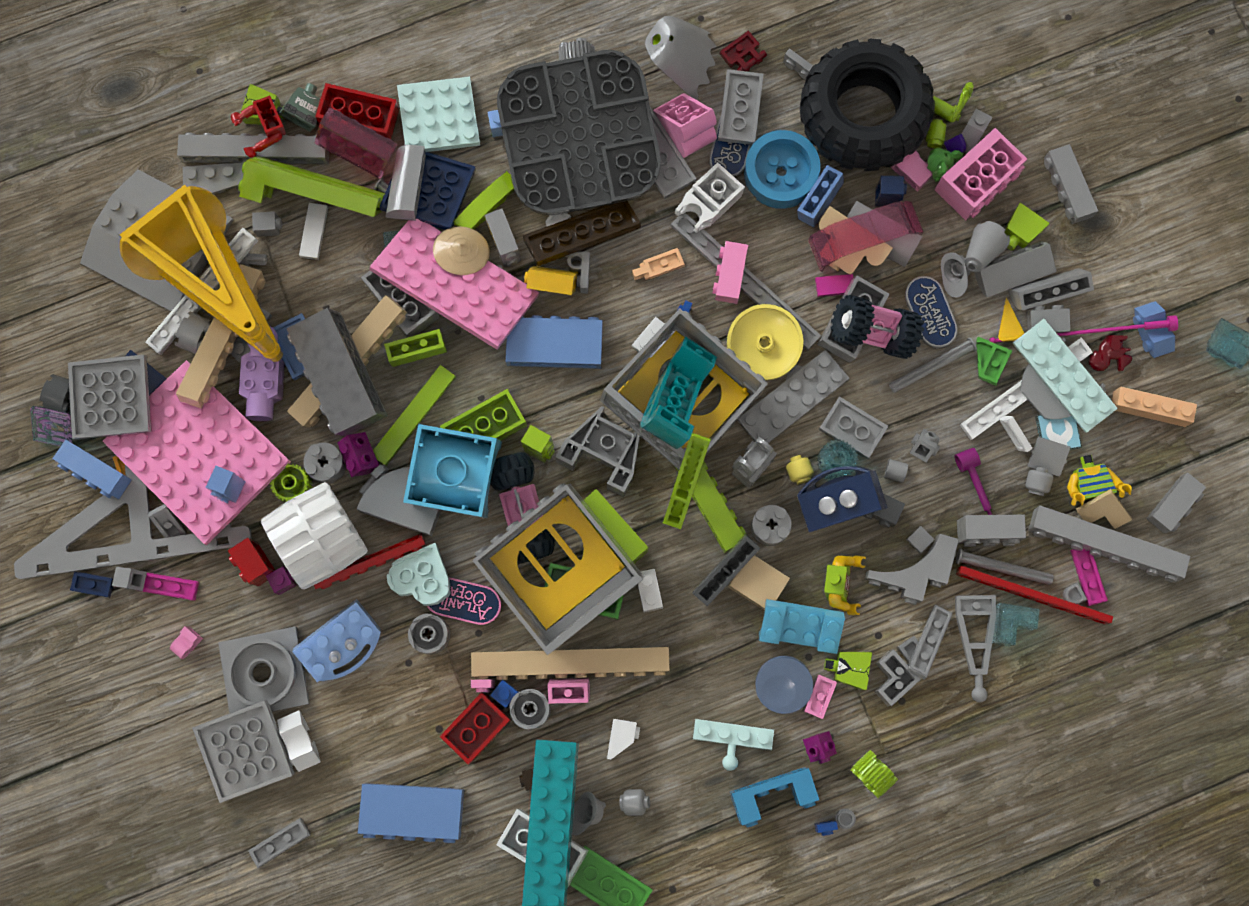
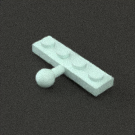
[693,719,774,771]

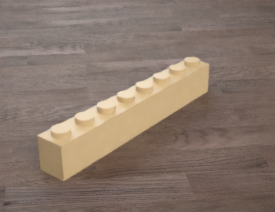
[176,264,265,409]
[287,295,408,427]

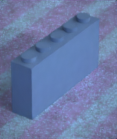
[506,315,603,369]
[358,783,464,843]

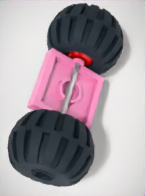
[490,452,555,564]

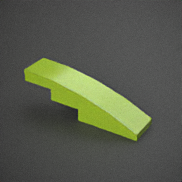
[454,171,515,230]

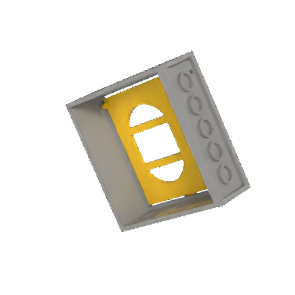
[600,308,767,470]
[472,483,645,655]

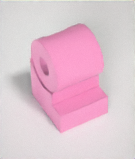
[170,626,203,659]

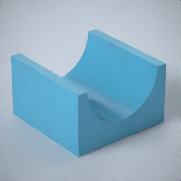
[403,424,502,518]

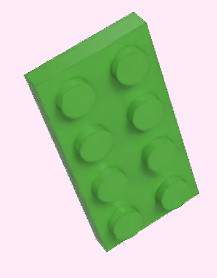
[570,845,653,906]

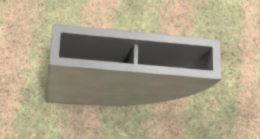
[357,467,441,537]

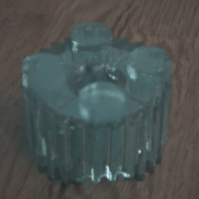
[817,439,858,480]

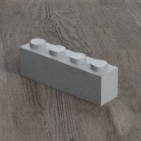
[1044,144,1098,224]

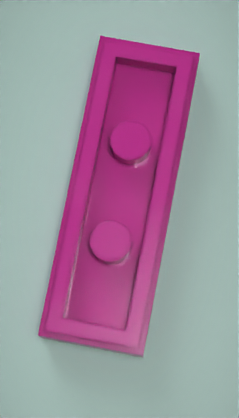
[1070,549,1108,606]
[141,572,199,601]

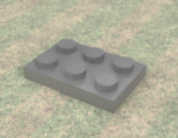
[819,396,888,459]

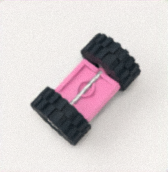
[831,295,924,359]

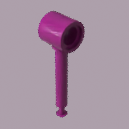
[954,447,992,515]

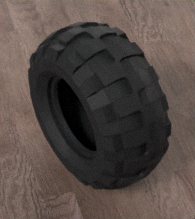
[800,38,935,172]

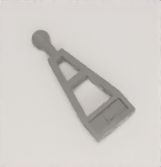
[955,595,996,703]

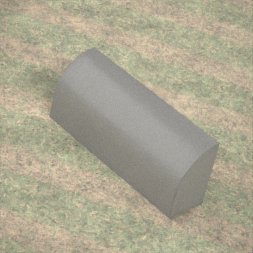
[385,145,426,221]
[847,201,922,267]
[974,241,1056,297]
[1008,268,1094,311]

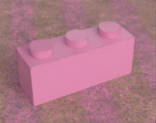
[713,241,748,304]

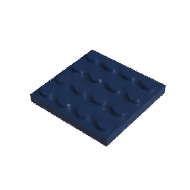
[379,152,476,230]

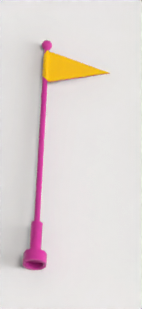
[989,297,1178,344]

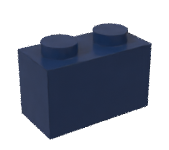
[875,176,907,207]

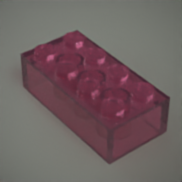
[314,107,397,179]

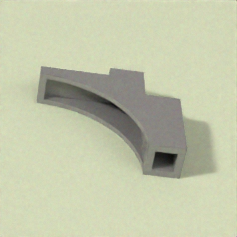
[865,534,959,605]

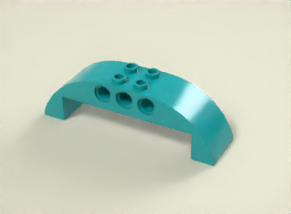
[640,336,717,449]

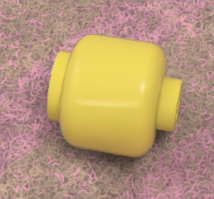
[786,455,814,485]

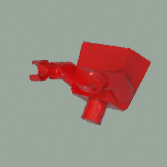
[231,95,286,158]

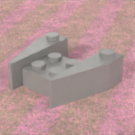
[555,406,640,497]

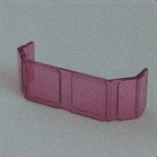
[808,201,924,272]

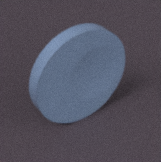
[755,656,813,714]

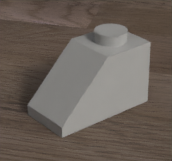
[962,109,992,154]

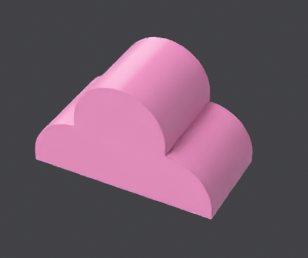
[653,93,717,158]

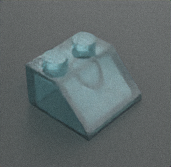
[1206,318,1249,369]

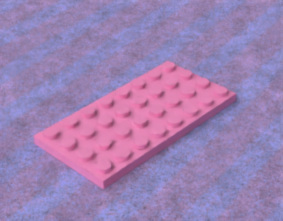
[370,219,539,350]

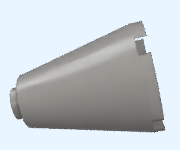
[964,221,1010,272]

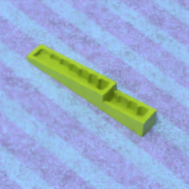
[663,433,711,529]

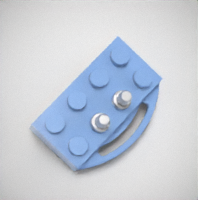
[292,599,381,682]

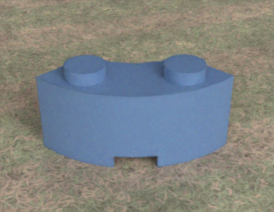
[1133,301,1175,358]

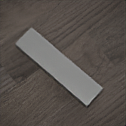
[907,605,952,680]

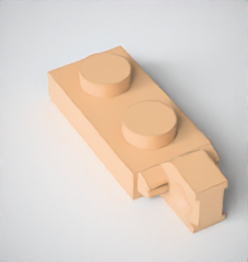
[632,248,685,280]

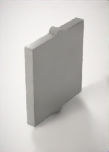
[1028,437,1071,477]

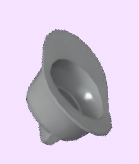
[941,252,971,298]
[572,792,606,836]

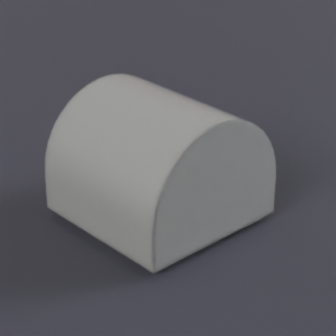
[884,459,908,483]

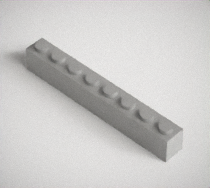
[177,133,330,164]
[1028,505,1190,582]

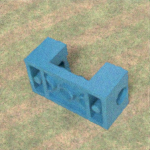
[730,767,819,828]

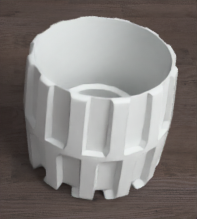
[261,483,368,589]

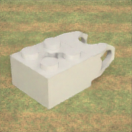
[675,162,745,233]

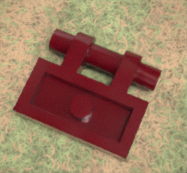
[719,30,767,72]

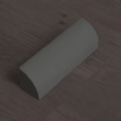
[692,534,761,606]

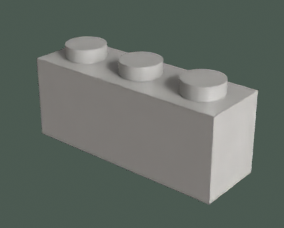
[1146,473,1206,534]

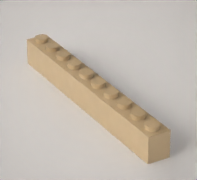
[471,647,670,680]

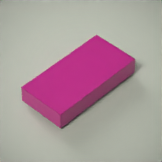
[815,274,854,297]

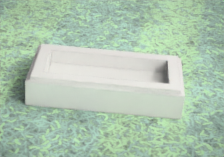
[999,416,1032,452]

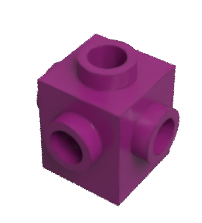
[803,731,837,764]

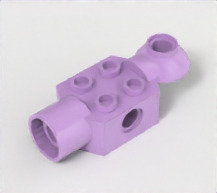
[239,326,285,421]

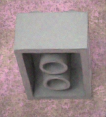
[957,515,1026,547]

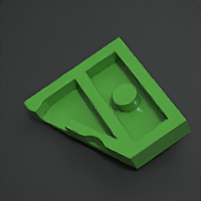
[976,337,1012,386]

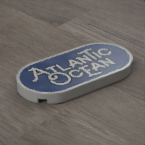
[709,117,750,177]
[905,276,957,349]

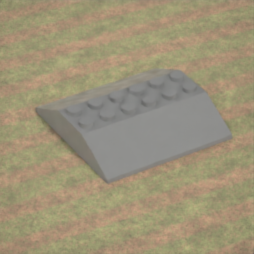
[80,170,233,311]

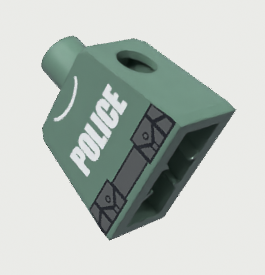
[278,83,320,132]

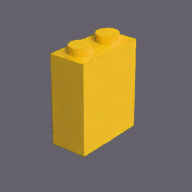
[524,266,578,295]

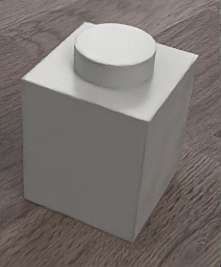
[252,211,282,237]
[112,567,147,591]

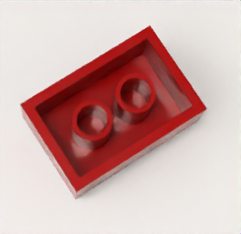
[439,692,512,765]

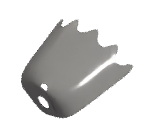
[645,16,717,99]

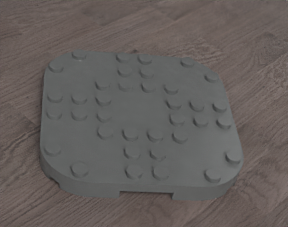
[497,50,661,215]

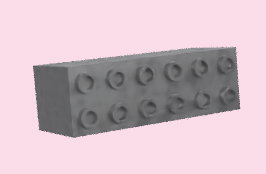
[286,308,388,436]

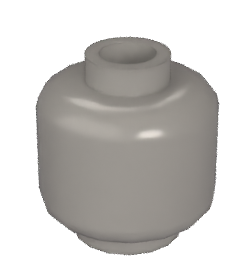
[1025,467,1053,496]
[619,789,650,816]

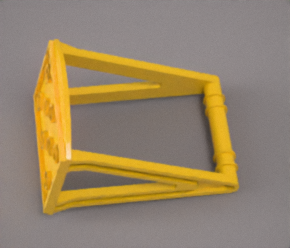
[120,185,283,362]

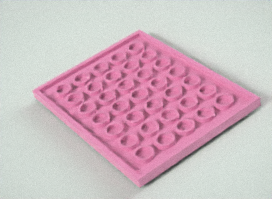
[103,360,291,545]

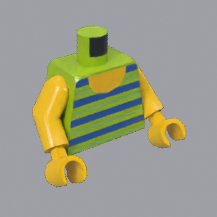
[1067,455,1132,506]

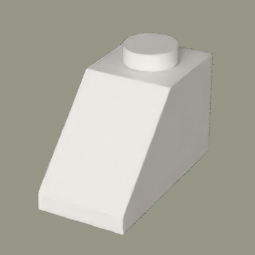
[607,719,640,760]

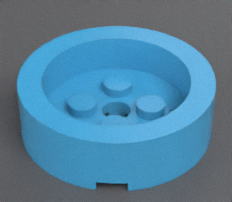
[744,130,820,209]

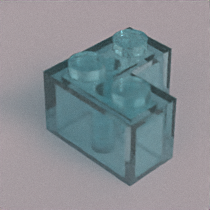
[992,603,1040,646]

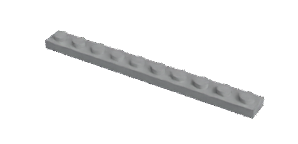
[671,213,821,351]

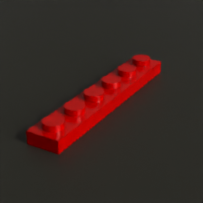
[314,533,425,590]

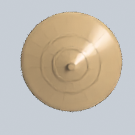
[433,227,490,275]

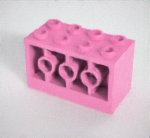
[935,128,1027,221]

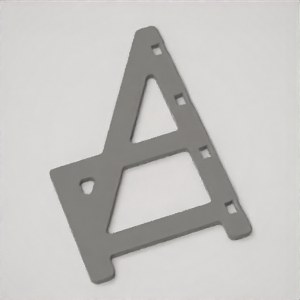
[14,465,252,579]

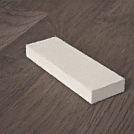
[299,203,328,260]

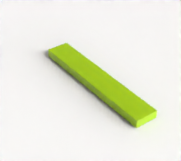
[373,365,456,466]

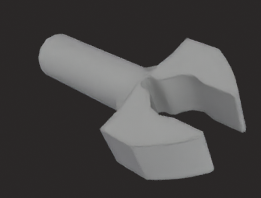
[359,464,389,495]

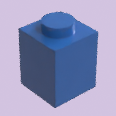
[490,680,519,708]

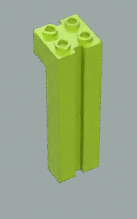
[238,156,385,217]

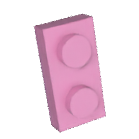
[804,675,837,719]
[471,680,495,693]

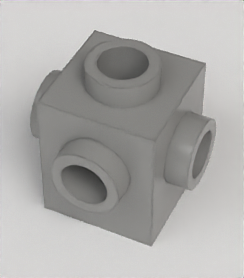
[910,428,940,463]

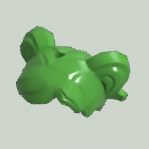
[927,147,963,182]

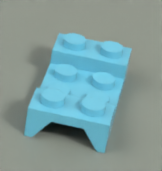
[759,599,845,654]

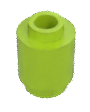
[926,119,947,148]

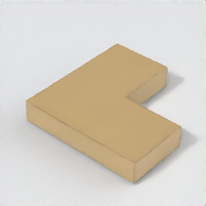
[1076,489,1132,529]

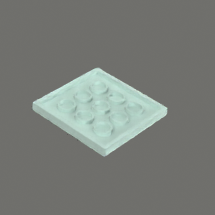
[397,77,480,152]

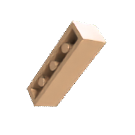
[1112,387,1197,427]

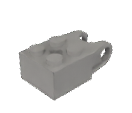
[732,437,777,489]

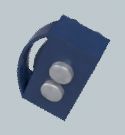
[797,466,888,532]

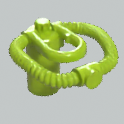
[933,82,973,123]

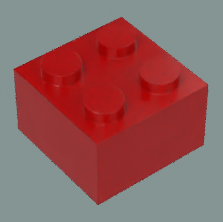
[228,537,275,587]

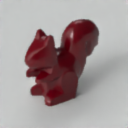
[1089,335,1133,372]

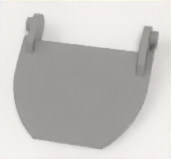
[1021,336,1106,419]

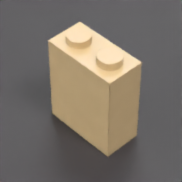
[729,555,790,611]

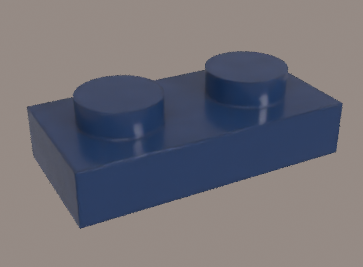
[70,571,113,598]

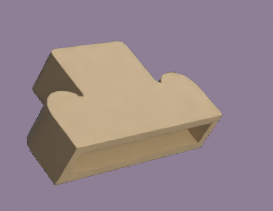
[819,206,893,274]

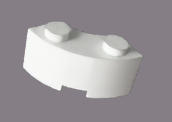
[277,710,321,772]

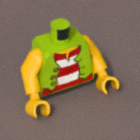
[824,555,866,615]

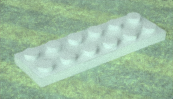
[1013,319,1118,433]

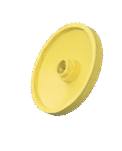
[727,304,803,381]

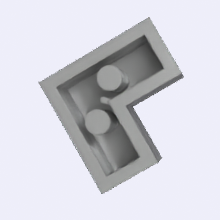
[874,649,921,706]

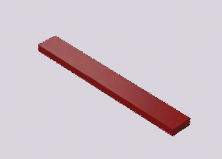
[956,566,1113,625]

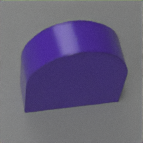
[944,134,967,153]

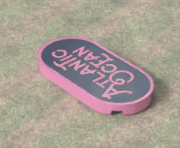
[427,577,501,625]

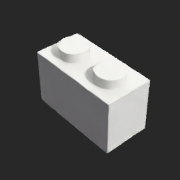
[638,569,663,613]

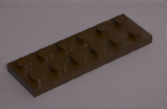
[523,201,641,266]

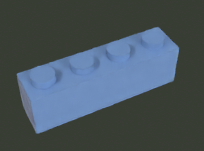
[52,439,132,499]

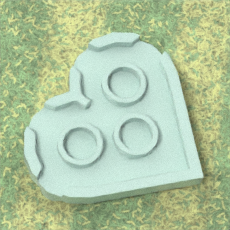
[387,543,451,606]

